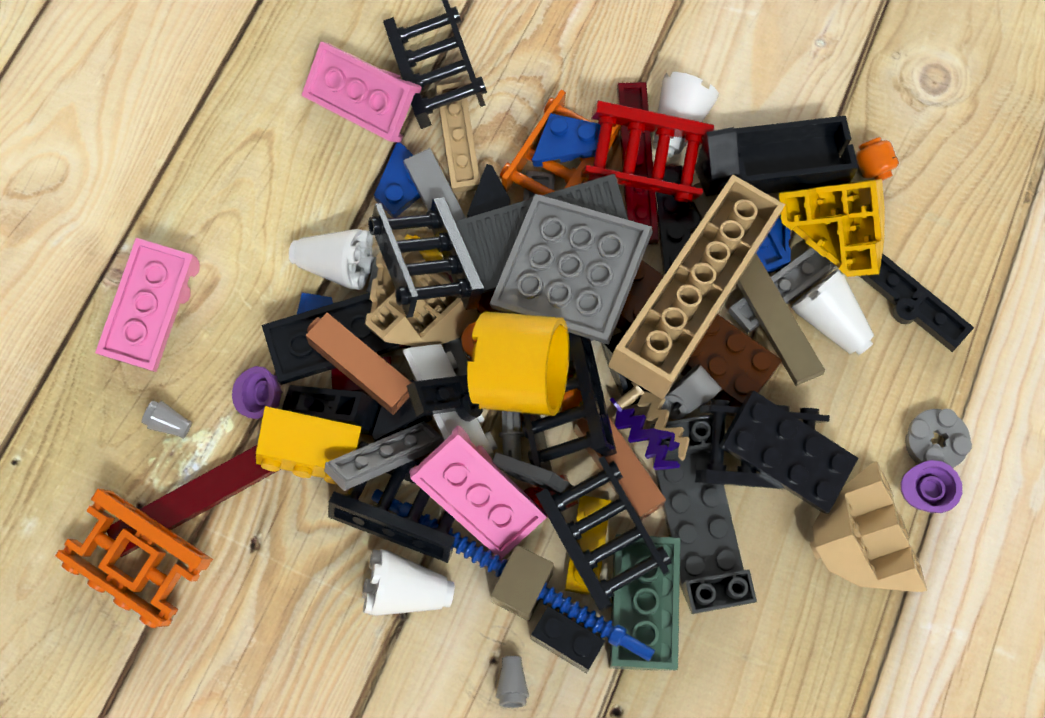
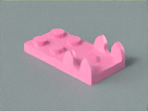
[301,41,422,142]
[95,238,200,372]
[410,426,547,560]

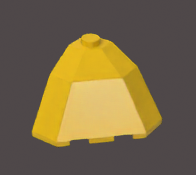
[779,179,885,277]

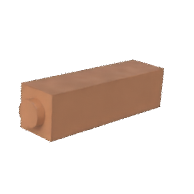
[306,313,412,415]
[574,416,666,521]

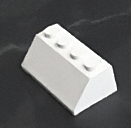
[403,344,498,461]

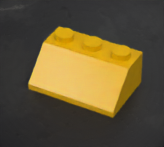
[256,406,361,485]

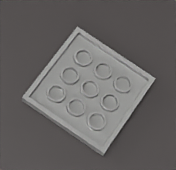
[489,194,653,345]

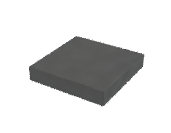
[493,452,574,494]

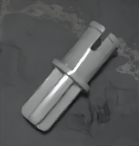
[499,411,524,461]

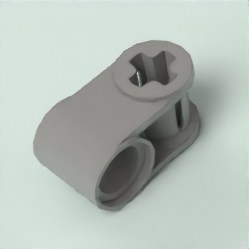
[661,364,721,420]

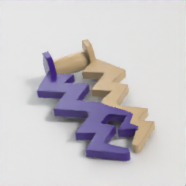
[610,382,690,470]

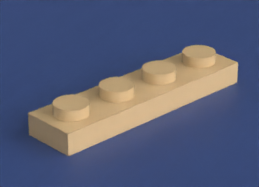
[436,82,480,193]

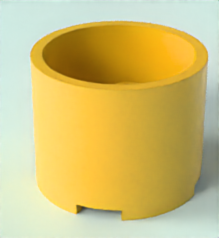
[467,312,570,416]

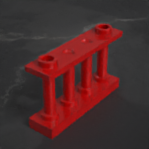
[581,100,714,203]

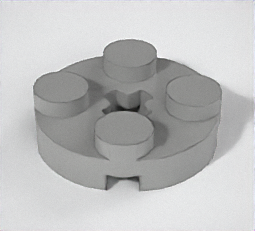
[905,409,972,468]

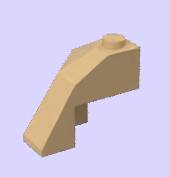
[365,235,480,347]
[810,462,927,592]

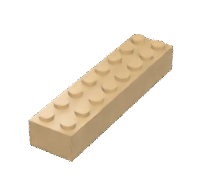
[608,174,785,400]

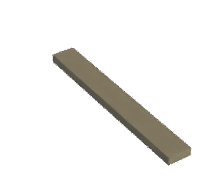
[690,183,825,386]

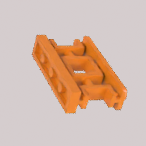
[55,489,213,629]

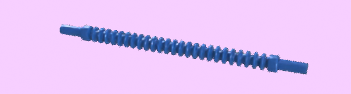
[371,489,655,662]

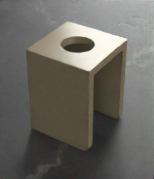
[490,546,554,622]

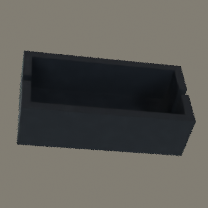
[735,116,858,194]

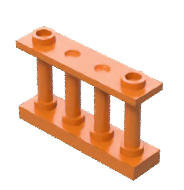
[499,90,621,195]

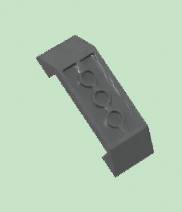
[650,414,757,614]

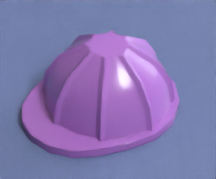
[232,366,283,419]
[901,460,963,513]

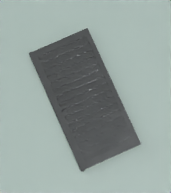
[457,174,628,294]

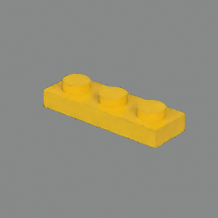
[564,496,612,595]

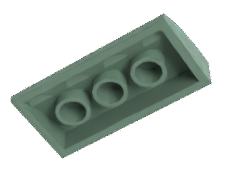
[610,534,680,670]

